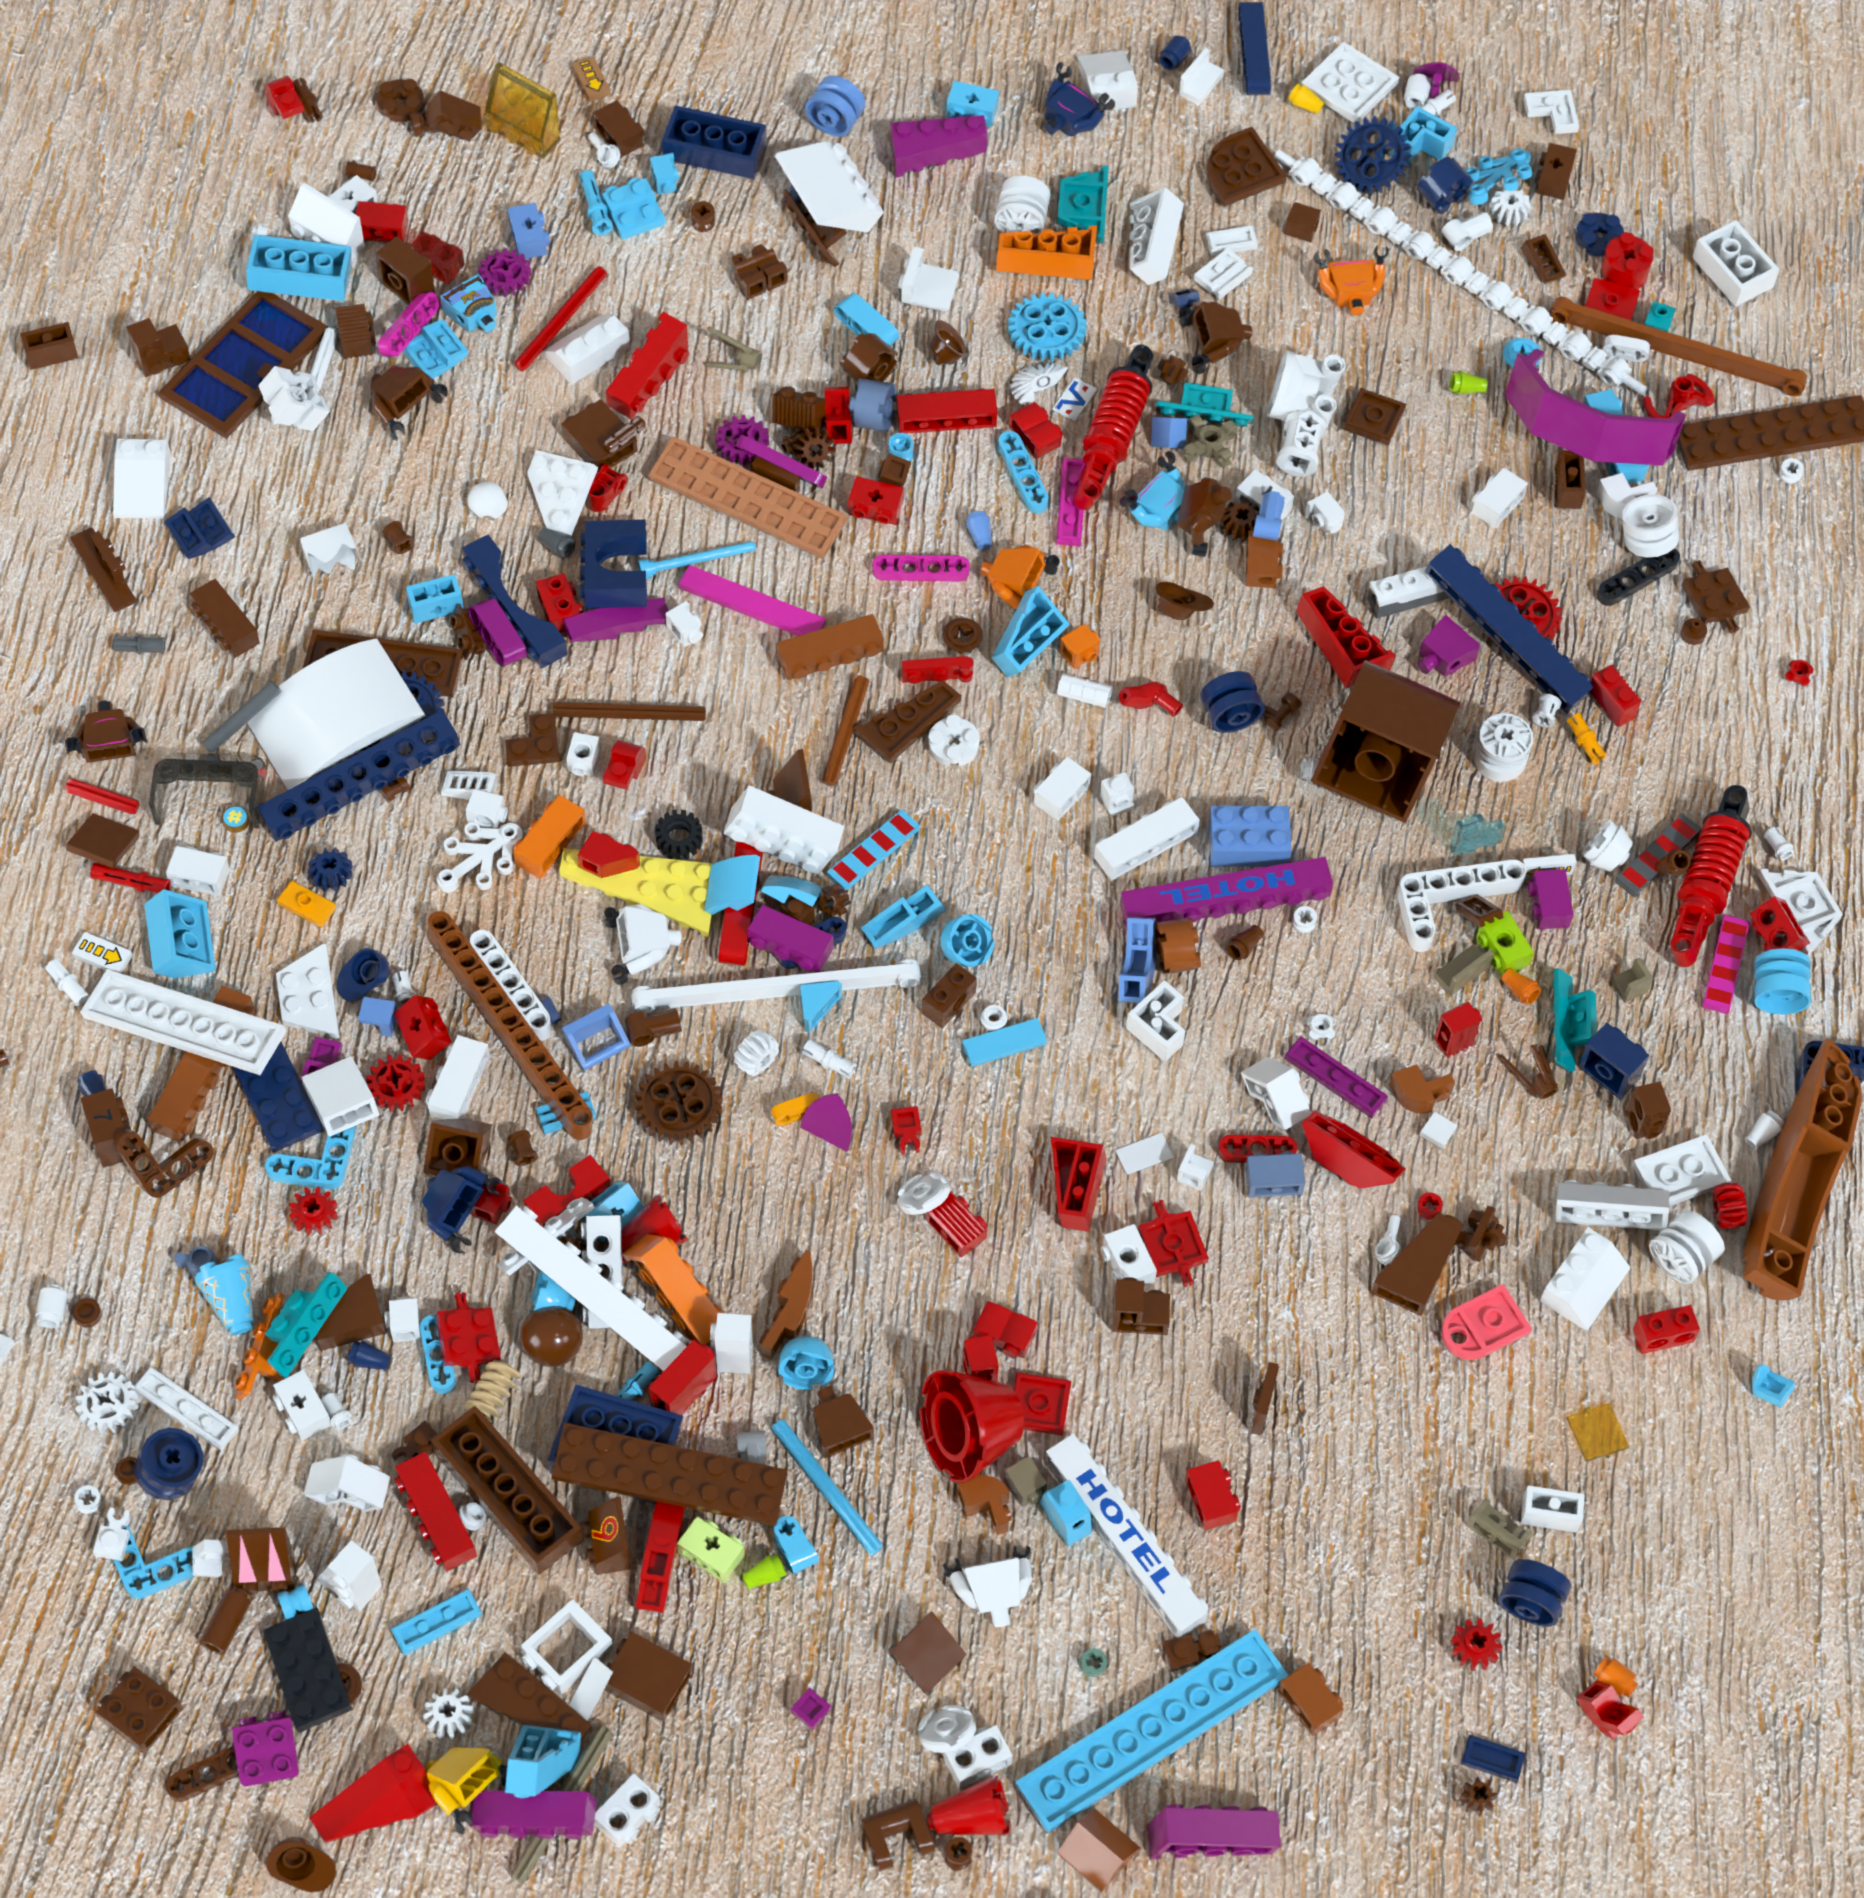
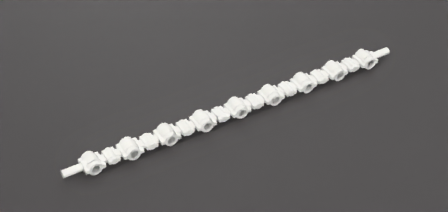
[1274,149,1647,395]

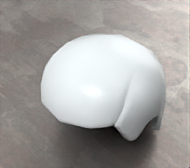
[467,481,508,519]

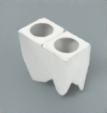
[300,523,362,578]

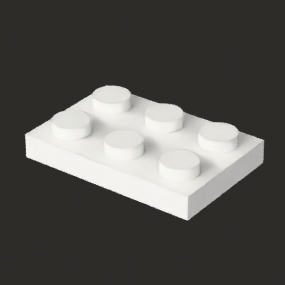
[1632,1134,1731,1206]

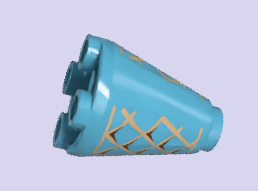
[194,1254,253,1336]

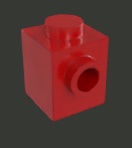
[471,1183,512,1225]

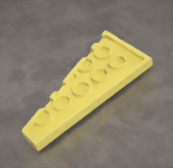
[559,848,713,938]

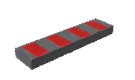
[1615,813,1702,897]

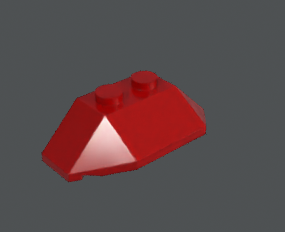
[1302,1110,1406,1189]

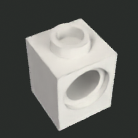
[566,732,600,776]
[466,789,508,829]

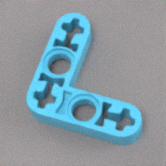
[265,1126,356,1190]
[107,1524,194,1599]

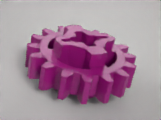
[478,248,532,297]
[715,414,769,465]

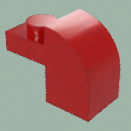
[264,75,305,120]
[824,386,852,444]
[602,740,646,790]
[1576,1680,1644,1740]

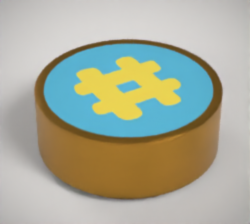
[222,806,249,833]

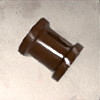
[382,521,414,554]
[507,1130,538,1166]
[945,1837,972,1871]

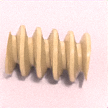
[464,1360,521,1423]

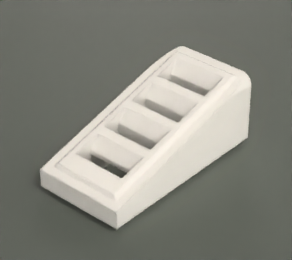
[441,771,498,800]

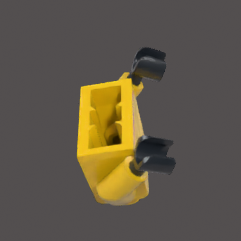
[425,1746,508,1834]

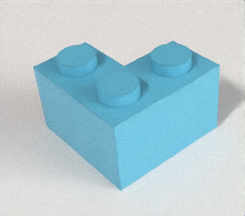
[1389,106,1457,164]

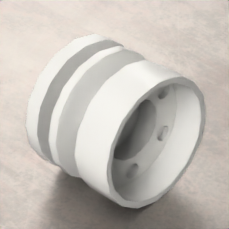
[994,175,1051,234]
[1474,713,1533,782]
[1649,1210,1725,1284]

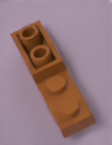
[759,1250,812,1360]

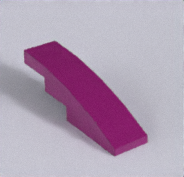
[563,598,669,642]

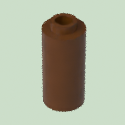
[199,1587,252,1655]

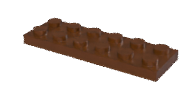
[303,629,464,697]

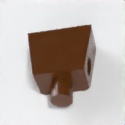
[813,1386,874,1459]

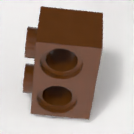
[1626,1081,1671,1139]

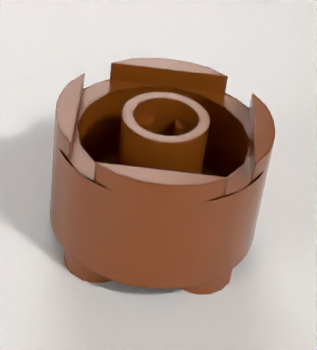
[1155,917,1201,974]

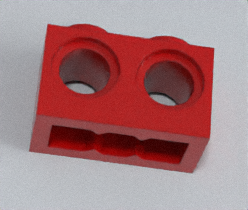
[1749,896,1810,951]
[1633,1305,1700,1354]
[962,1334,999,1381]

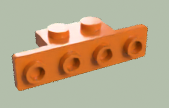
[235,1292,284,1400]

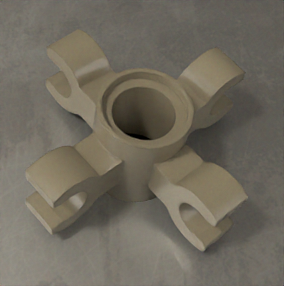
[1183,415,1237,468]

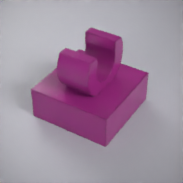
[790,1687,832,1731]

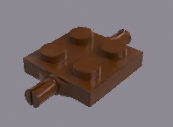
[1681,560,1750,634]

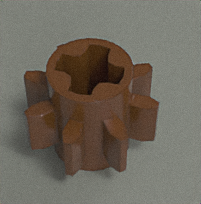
[1157,354,1189,385]
[817,884,852,918]
[1459,1777,1498,1817]

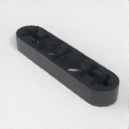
[1597,548,1680,606]

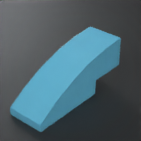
[861,884,947,949]

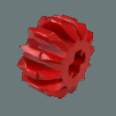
[1712,1182,1748,1229]

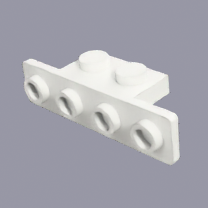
[497,1197,595,1275]

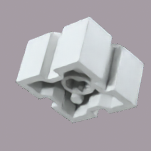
[258,366,330,431]

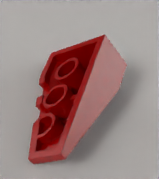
[309,1744,437,1843]

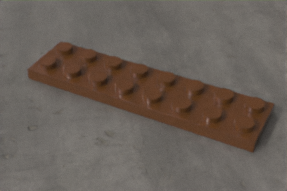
[1677,395,1864,471]
[551,1423,788,1526]

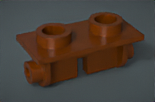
[450,604,486,660]

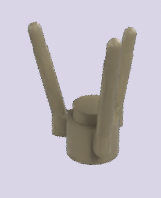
[705,326,761,373]

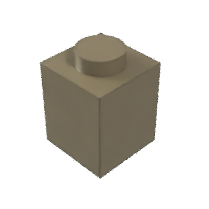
[1004,1456,1047,1507]

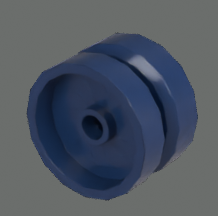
[1200,671,1265,733]
[134,1427,204,1500]
[1498,1559,1572,1627]

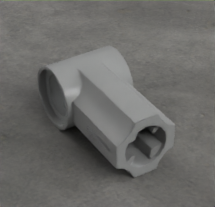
[737,1431,767,1465]

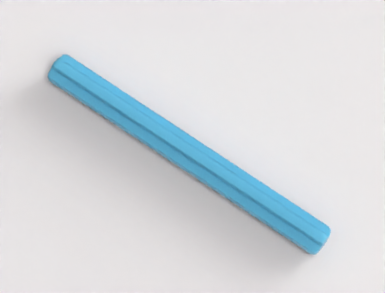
[772,1419,882,1555]

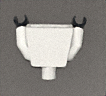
[604,904,681,985]
[943,1546,1032,1627]

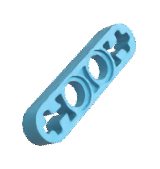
[998,431,1049,514]

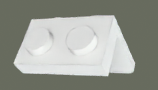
[898,247,959,311]

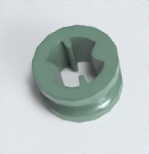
[1080,1648,1107,1677]

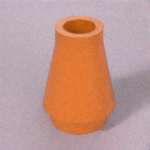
[1501,968,1541,1005]

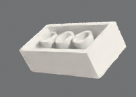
[723,785,845,874]

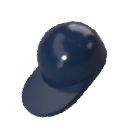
[337,948,390,1002]

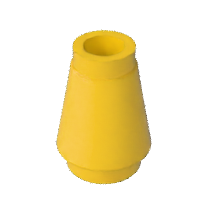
[1288,83,1325,114]

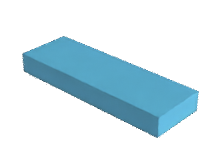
[962,1018,1047,1067]
[391,1588,482,1656]

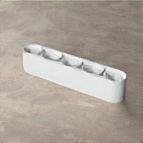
[470,930,551,1041]

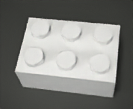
[1692,220,1780,307]

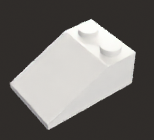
[1077,50,1138,111]
[113,439,172,519]

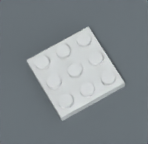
[1301,42,1399,124]

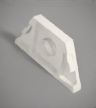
[1758,869,1843,956]
[276,944,340,1039]

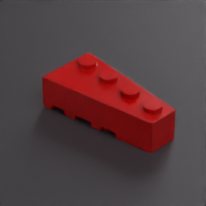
[606,311,689,419]

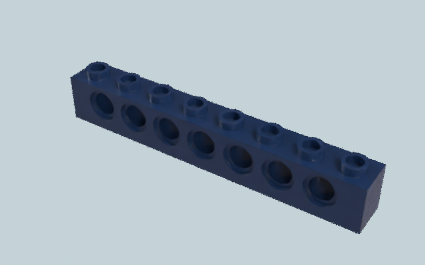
[257,710,461,842]

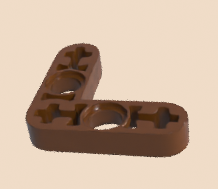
[114,1129,214,1198]

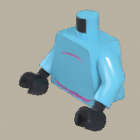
[1120,451,1186,530]

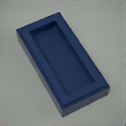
[1461,1735,1526,1783]

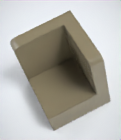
[1611,958,1653,1003]

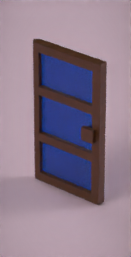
[157,291,328,439]

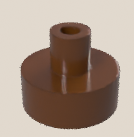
[1680,618,1707,645]

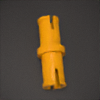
[1566,713,1607,764]

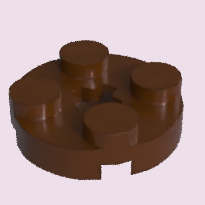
[376,79,424,122]

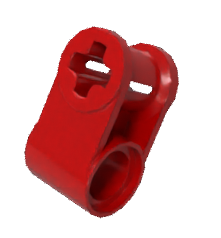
[586,464,628,512]

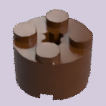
[840,333,898,383]

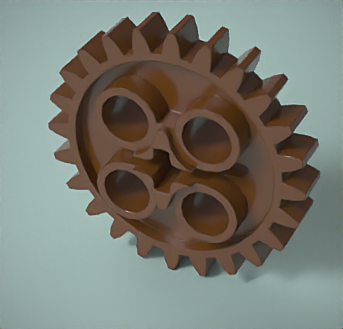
[635,1061,723,1145]

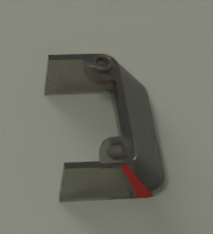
[149,753,267,829]

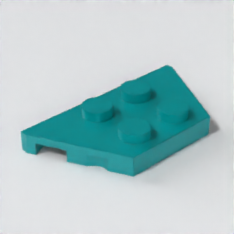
[1057,165,1109,244]

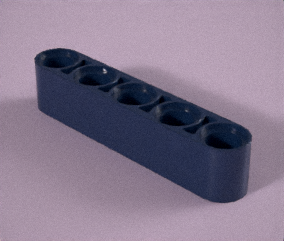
[1238,2,1271,95]

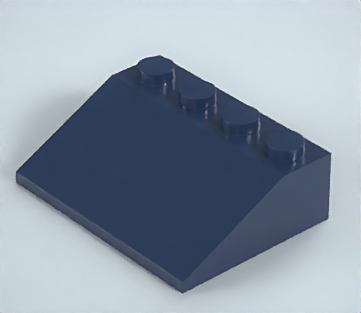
[548,1385,683,1504]

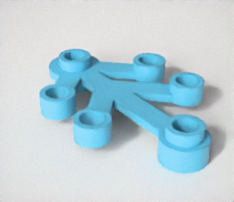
[1465,149,1532,205]

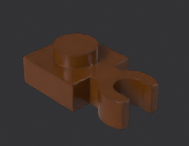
[391,1420,438,1461]

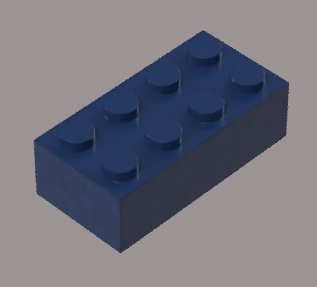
[662,105,767,179]

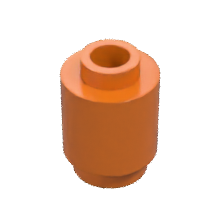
[1593,1656,1638,1698]

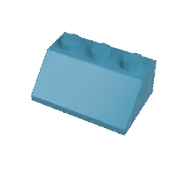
[144,889,216,978]

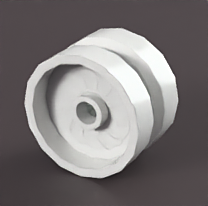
[1622,494,1679,557]

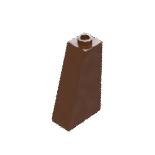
[1371,1213,1464,1316]

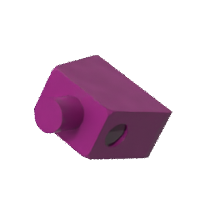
[1417,615,1480,676]

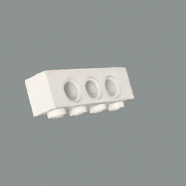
[581,1215,623,1329]

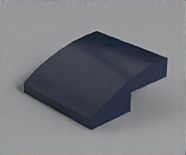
[164,497,236,559]

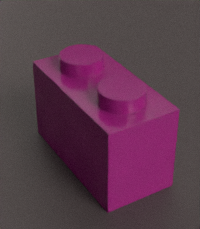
[1528,869,1574,929]

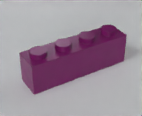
[472,1790,597,1839]

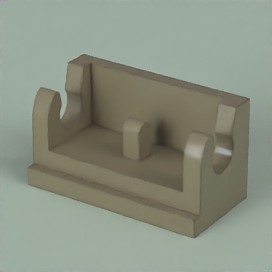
[1467,1498,1533,1560]

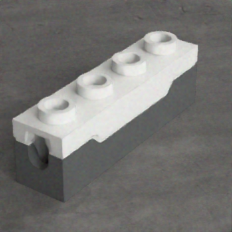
[1367,566,1450,619]

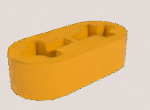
[771,1093,820,1126]

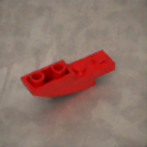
[635,1502,685,1614]

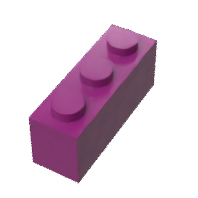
[747,905,834,973]

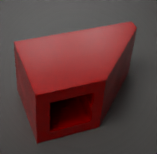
[577,831,640,878]

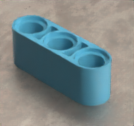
[834,292,899,346]

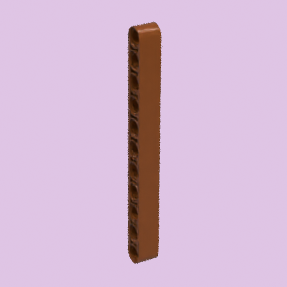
[428,911,593,1140]

